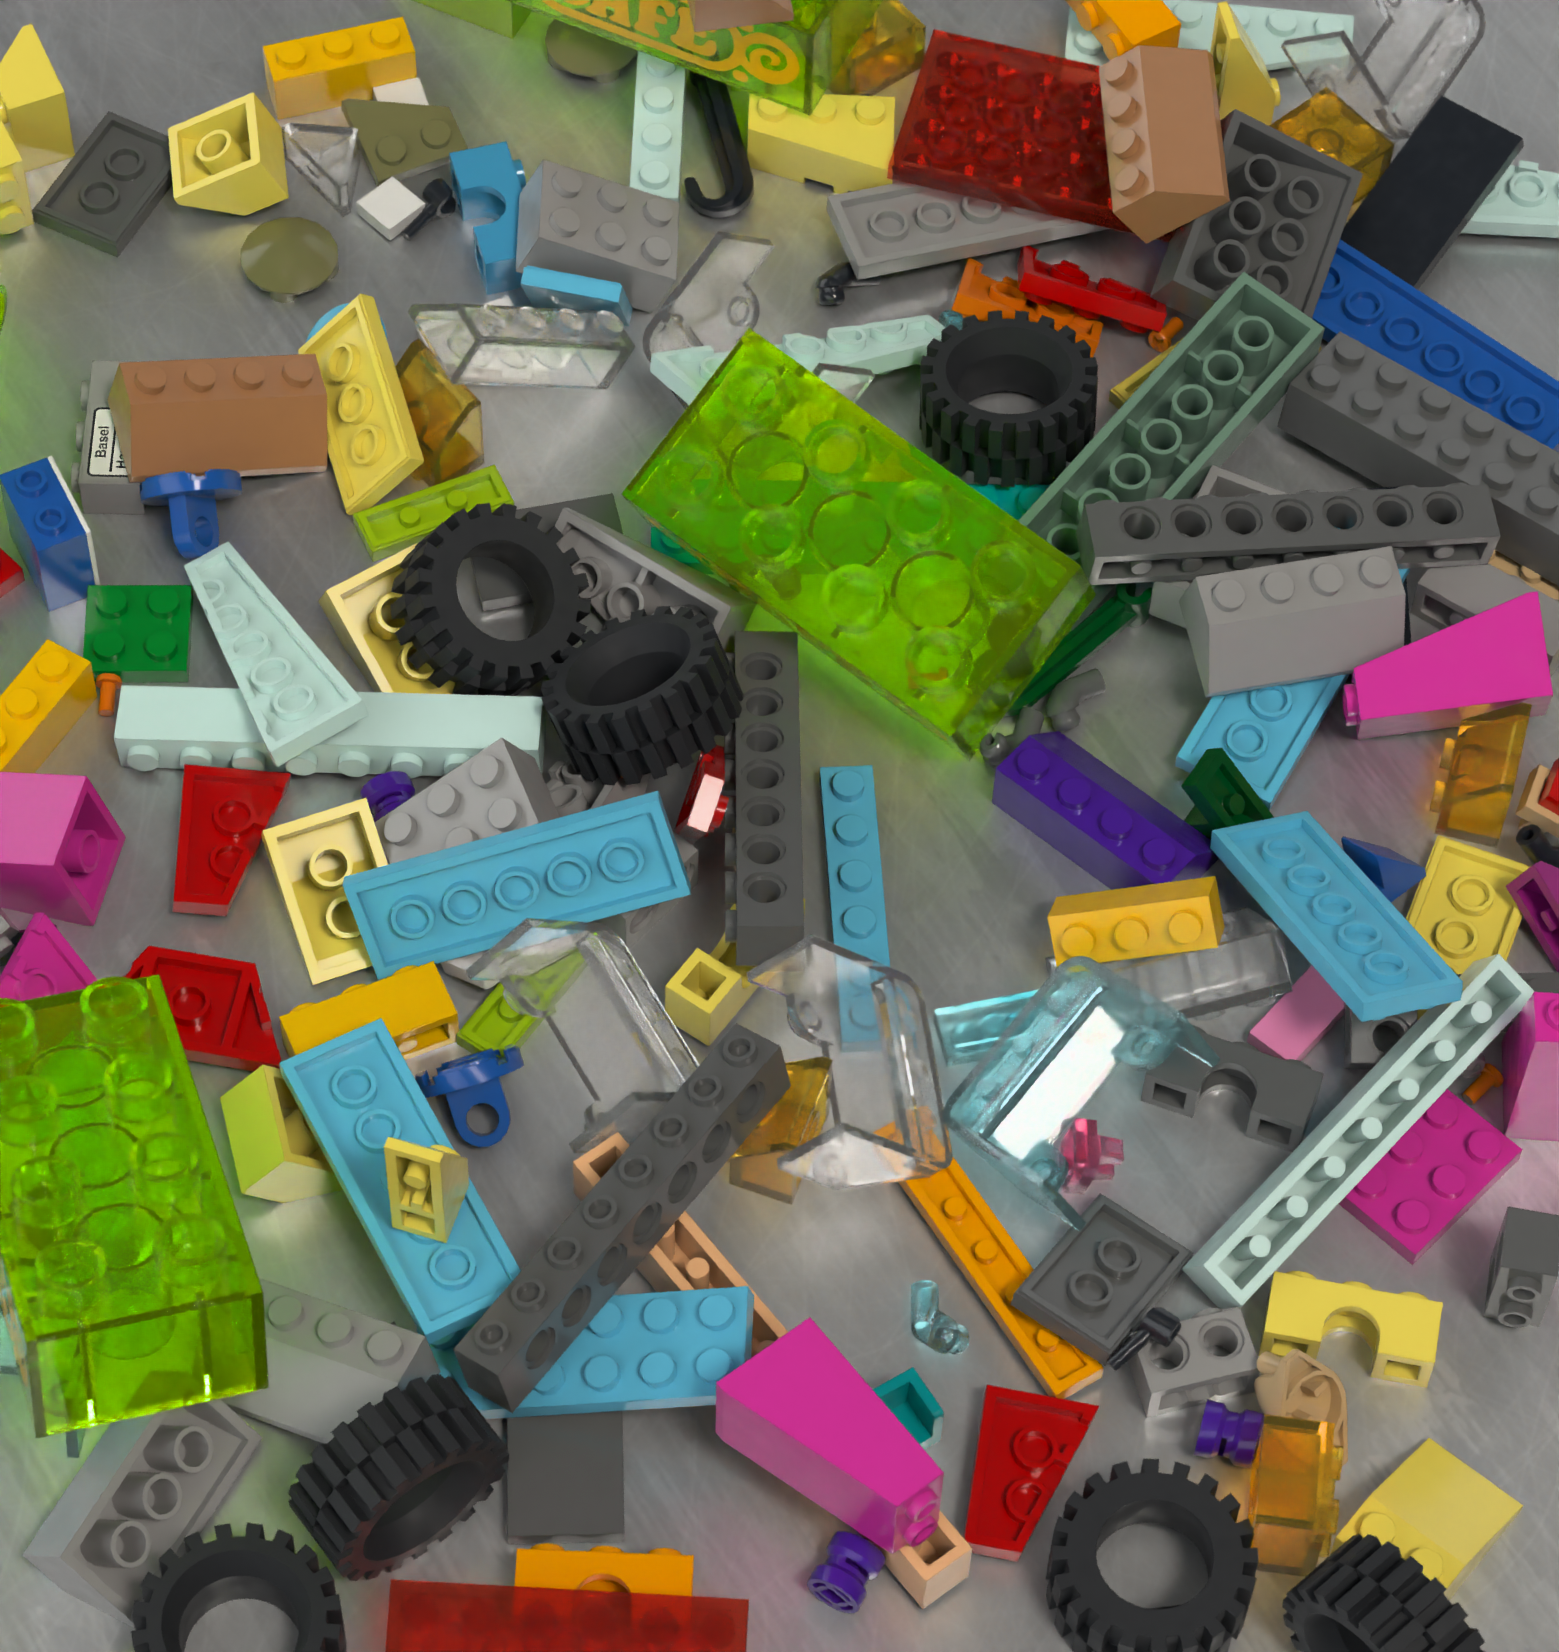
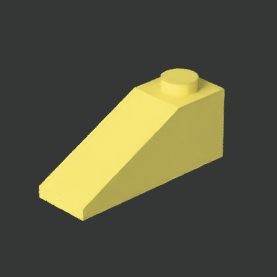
[1210,1,1280,127]
[384,1137,469,1243]

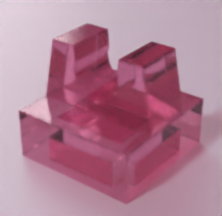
[1060,1118,1124,1195]

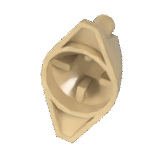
[1254,1349,1348,1473]

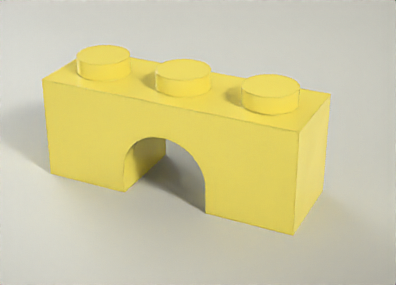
[665,898,805,1046]
[1258,1271,1443,1388]

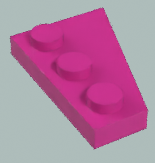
[0,912,106,1100]

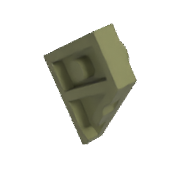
[341,99,468,187]

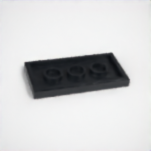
[1340,95,1524,290]

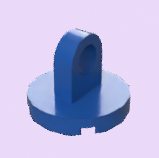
[139,469,243,560]
[415,1044,524,1147]

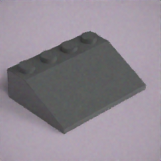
[1150,109,1363,320]

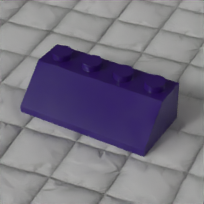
[992,731,1219,890]

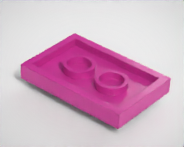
[1339,1089,1522,1265]

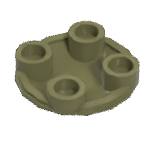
[545,3,639,83]
[241,217,339,303]

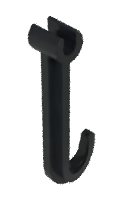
[684,40,754,218]

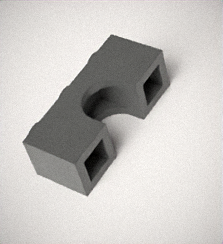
[1141,1020,1324,1152]

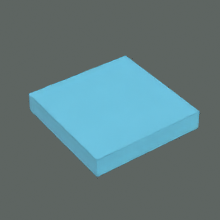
[520,265,633,326]

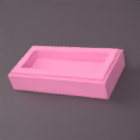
[1247,965,1344,1061]

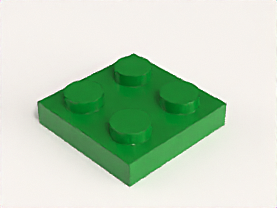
[83,585,194,683]

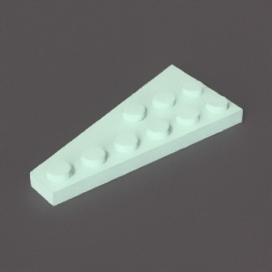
[1060,0,1354,109]

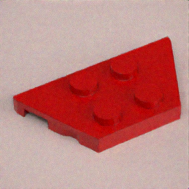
[72,946,282,1071]

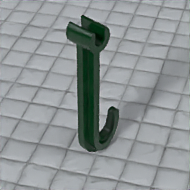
[968,583,1153,717]

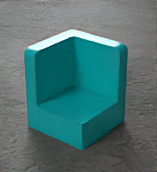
[872,1367,944,1450]

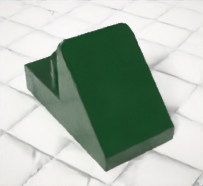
[1181,748,1274,840]

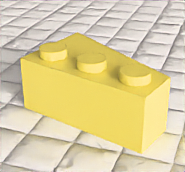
[747,91,895,194]

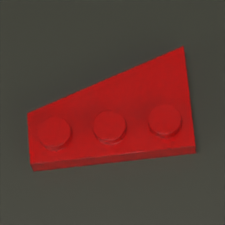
[1018,246,1167,333]
[673,745,729,845]
[172,764,291,916]
[963,1384,1099,1562]

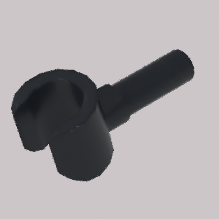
[401,178,456,241]
[1106,1307,1181,1372]

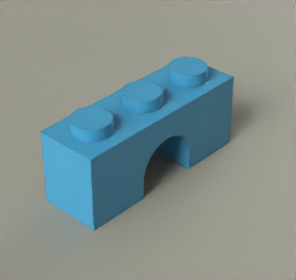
[449,142,526,295]

